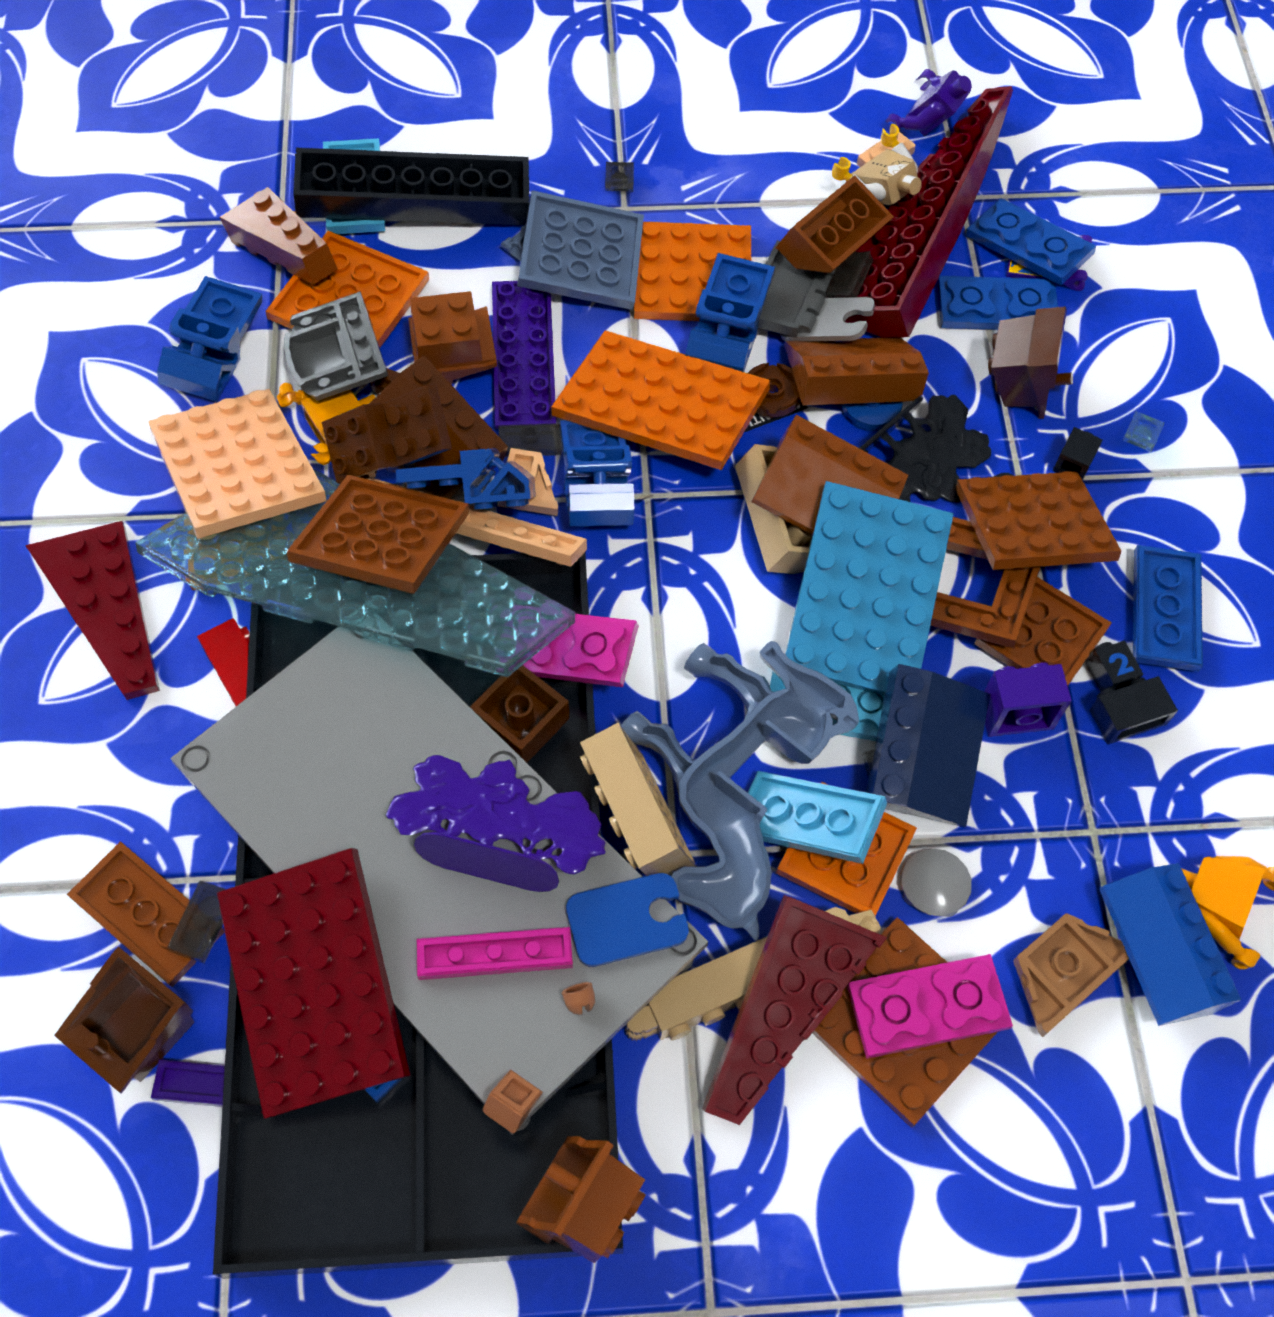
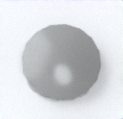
[901,848,972,917]

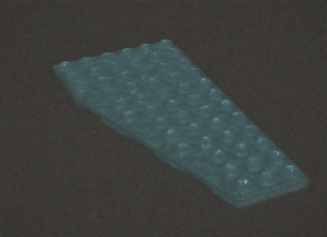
[135,469,575,677]

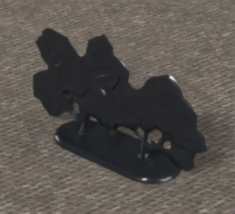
[859,395,991,503]

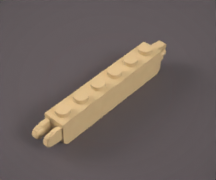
[625,907,881,1042]

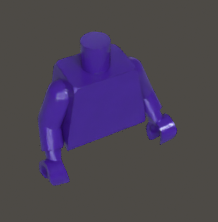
[885,69,972,136]

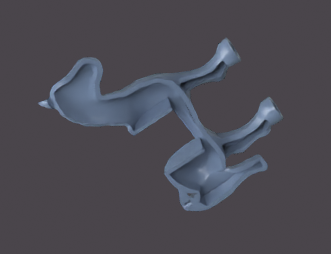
[621,641,859,941]

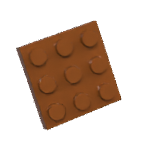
[974,577,1112,686]

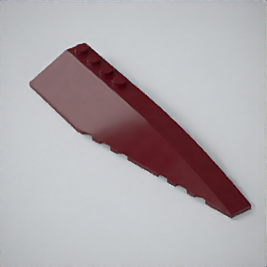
[826,86,1013,338]

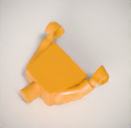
[277,383,375,465]
[1181,856,1274,970]

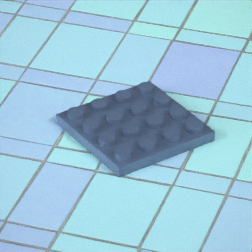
[517,190,644,310]

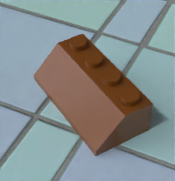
[776,175,894,273]

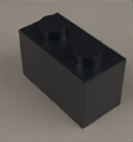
[1089,676,1178,744]

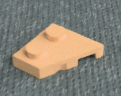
[498,448,558,516]

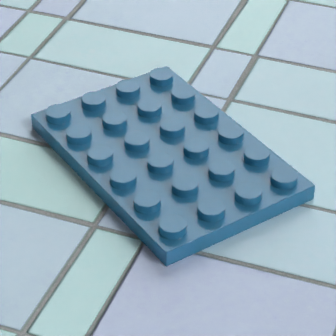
[785,481,954,695]

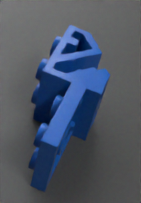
[685,253,775,372]
[157,276,263,402]
[560,420,635,527]
[395,448,536,509]

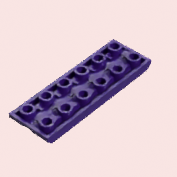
[492,281,557,429]

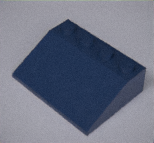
[866,664,990,827]

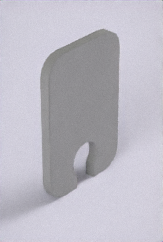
[780,297,875,341]

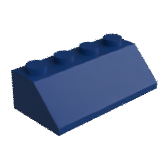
[1099,863,1241,1026]

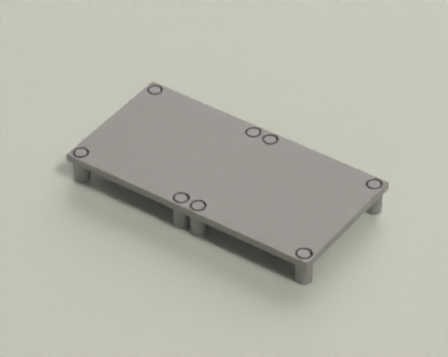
[170,605,708,1135]

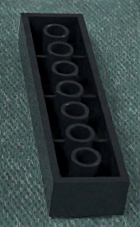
[293,148,530,225]

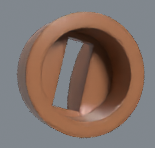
[562,982,595,1015]

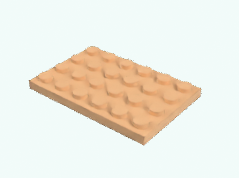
[148,389,327,539]

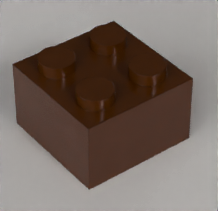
[470,660,570,763]

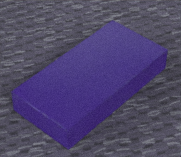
[150,1060,225,1107]

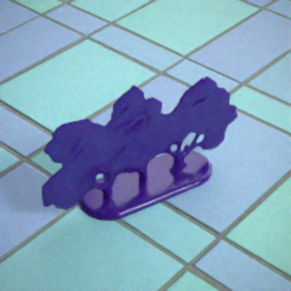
[385,755,606,892]

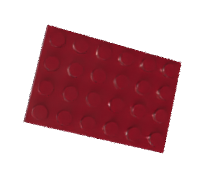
[217,848,410,1119]

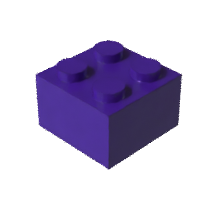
[984,663,1072,737]

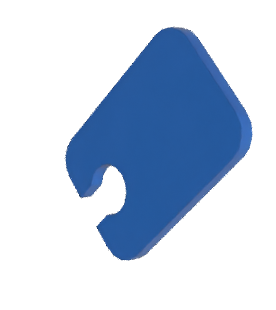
[566,873,689,967]

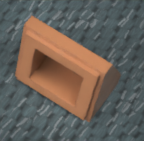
[483,1070,543,1133]

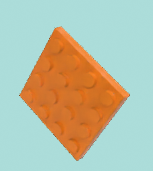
[634,222,751,321]
[265,230,430,347]

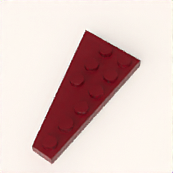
[25,521,160,700]
[702,895,888,1125]

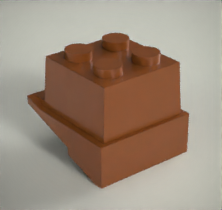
[408,291,497,384]
[516,1136,646,1263]

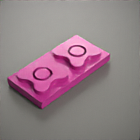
[493,607,639,687]
[847,954,1013,1059]

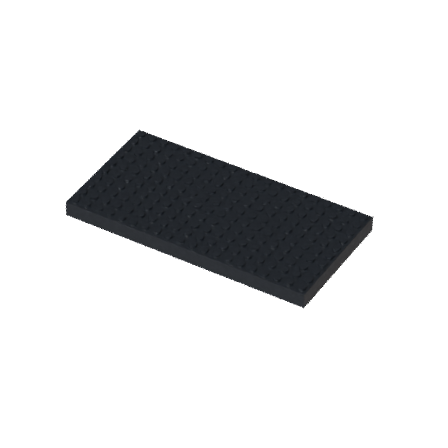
[213,551,623,1279]

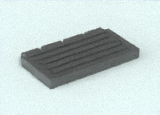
[758,240,841,338]

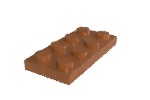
[66,841,225,987]

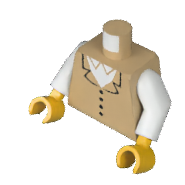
[832,124,921,205]

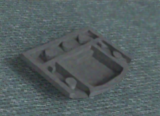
[284,291,388,401]

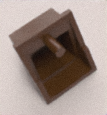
[988,306,1073,419]
[54,946,195,1094]

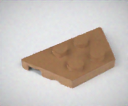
[1013,913,1129,1037]

